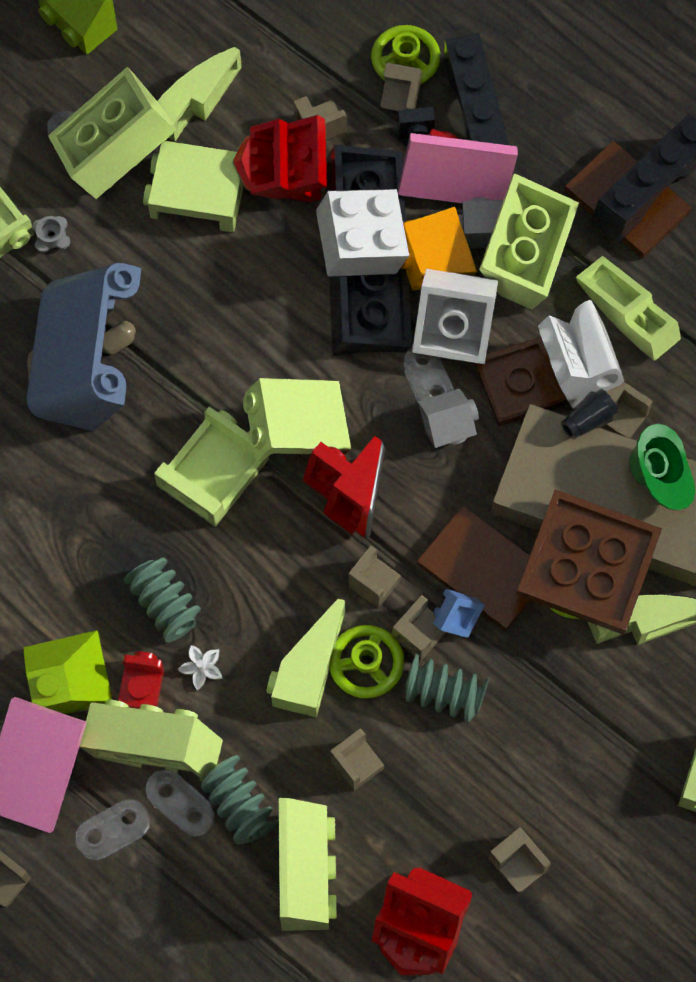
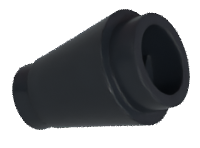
[561,389,618,440]

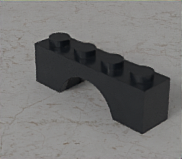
[443,33,510,146]
[591,114,696,243]

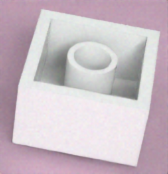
[316,189,409,276]
[412,269,498,364]

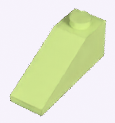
[267,599,345,718]

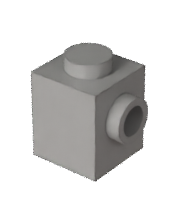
[458,197,503,249]
[418,389,479,448]

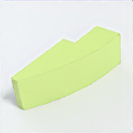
[157,47,241,141]
[576,256,681,361]
[588,595,696,645]

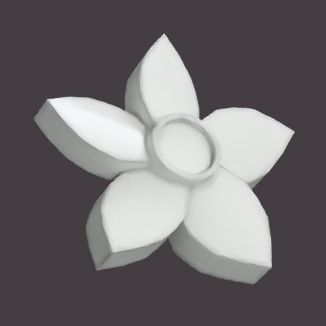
[178,645,223,691]

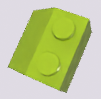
[38,0,118,55]

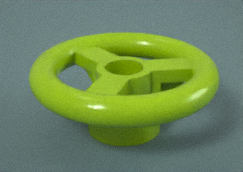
[371,25,441,84]
[329,625,404,698]

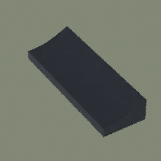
[326,145,412,356]

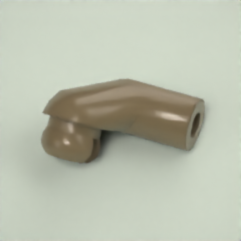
[102,321,136,355]

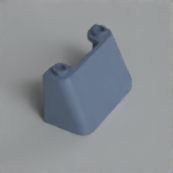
[26,263,141,431]

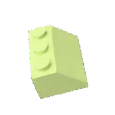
[48,67,176,199]
[479,173,579,310]
[279,798,337,931]

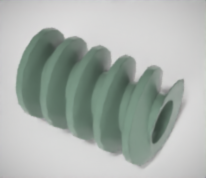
[123,558,201,642]
[405,654,489,723]
[201,755,279,844]

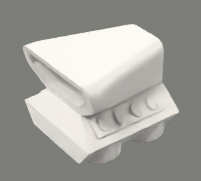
[538,300,624,409]

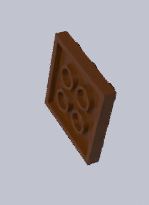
[516,489,662,635]

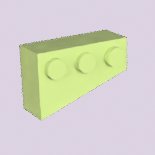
[80,699,223,782]

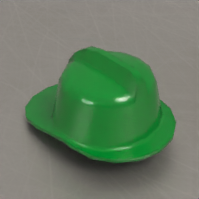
[629,424,695,511]

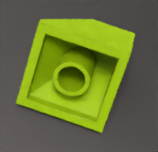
[23,630,113,714]

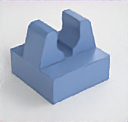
[433,589,485,638]

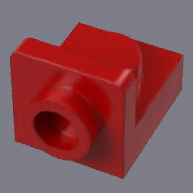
[118,651,164,709]

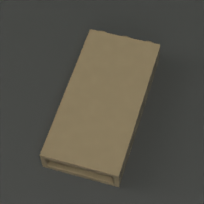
[491,404,696,586]

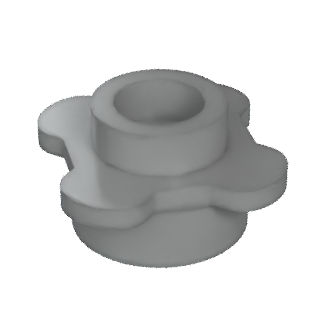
[32,216,70,253]

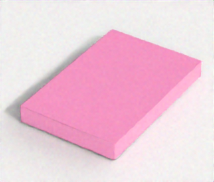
[398,133,518,203]
[0,697,87,833]

